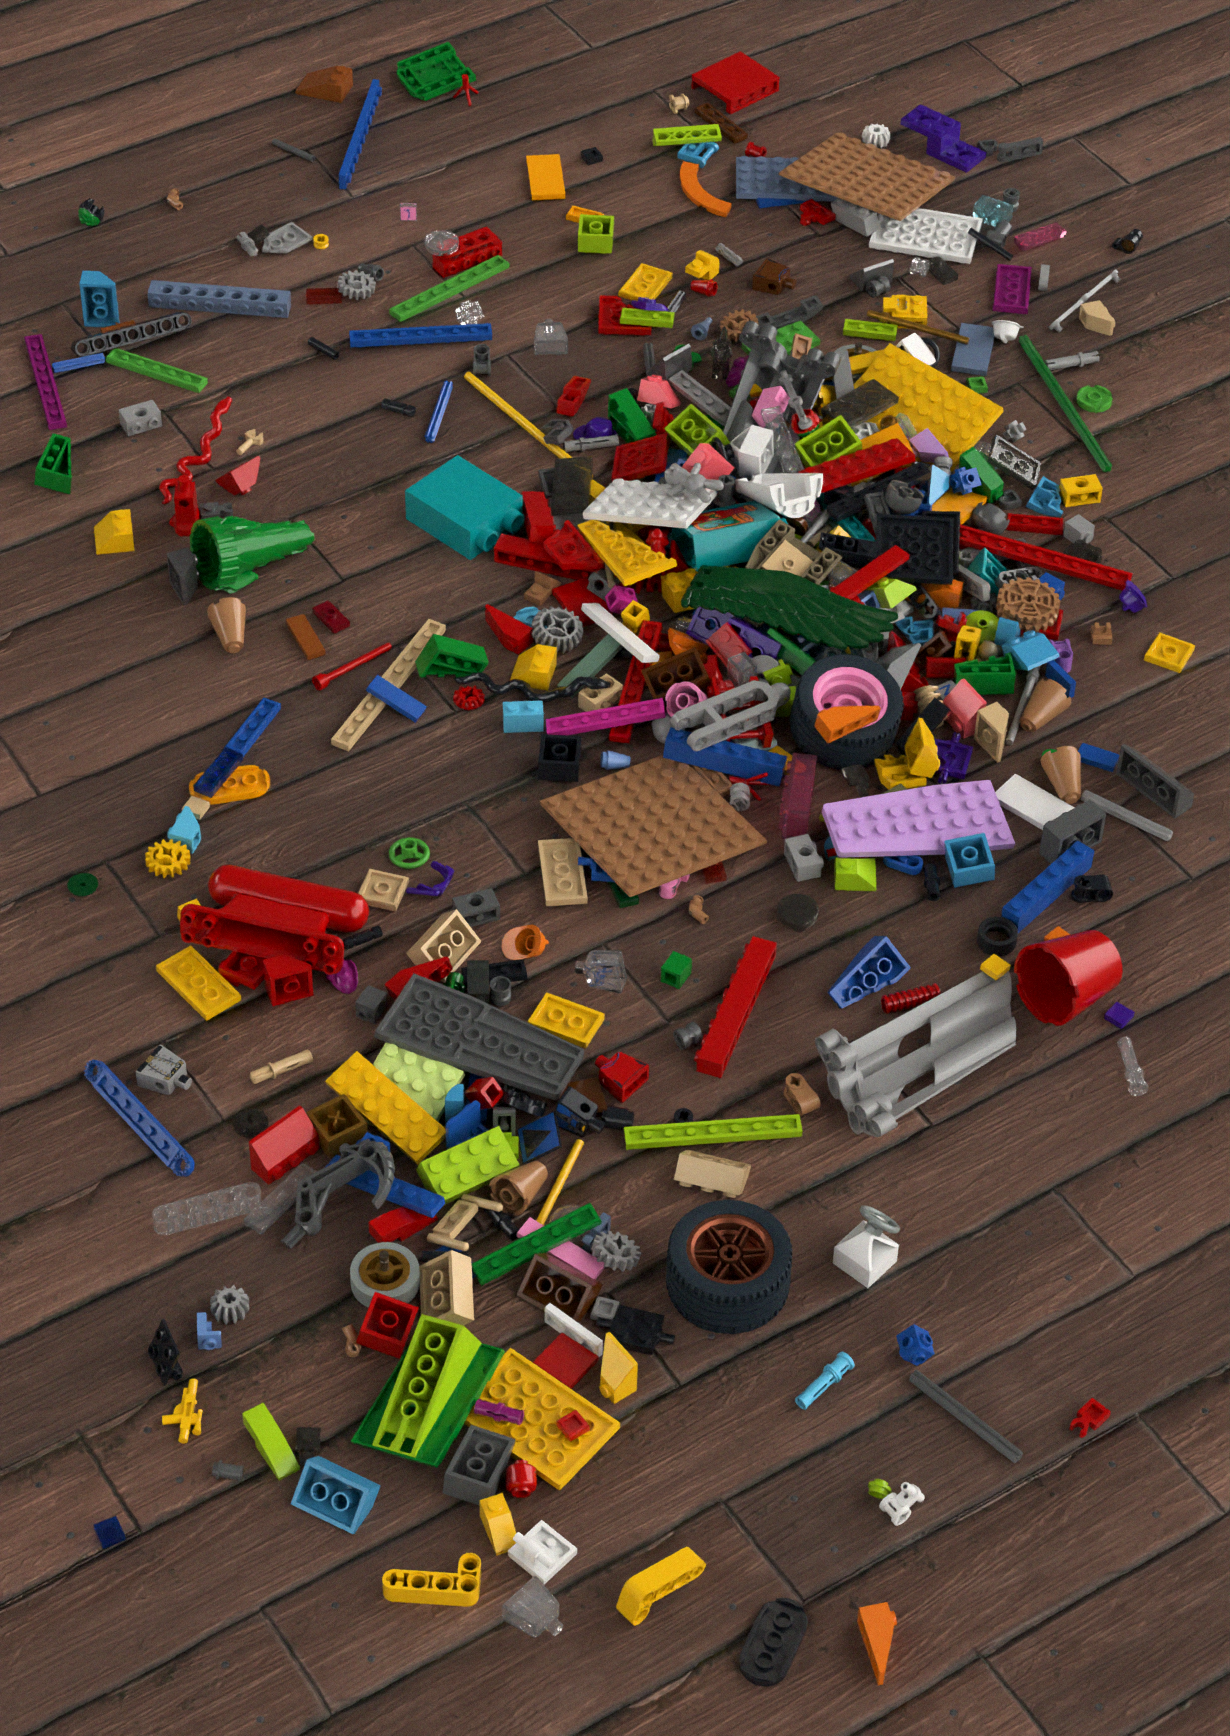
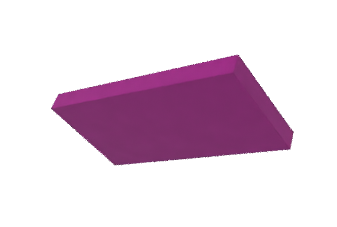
[993,264,1032,314]

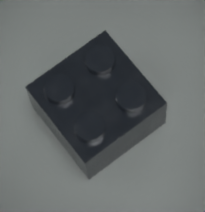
[538,734,582,782]

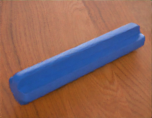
[52,353,105,373]

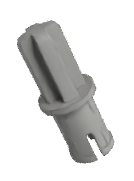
[237,232,258,257]

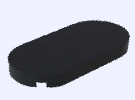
[739,1597,808,1686]

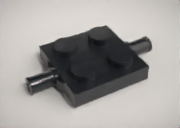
[596,1305,675,1355]

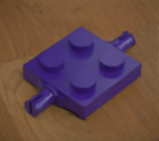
[934,732,973,784]

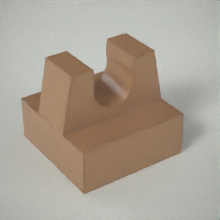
[1090,622,1112,645]

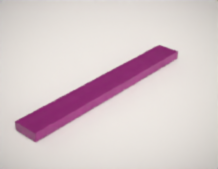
[24,334,67,430]

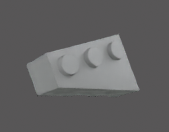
[831,198,880,237]

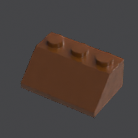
[641,647,711,710]
[517,1253,603,1323]

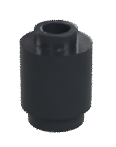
[601,1106,634,1130]

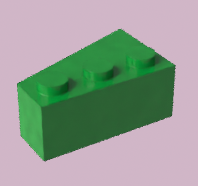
[608,388,657,443]

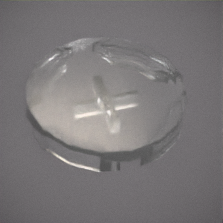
[424,230,459,256]

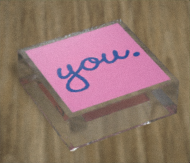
[400,203,417,221]

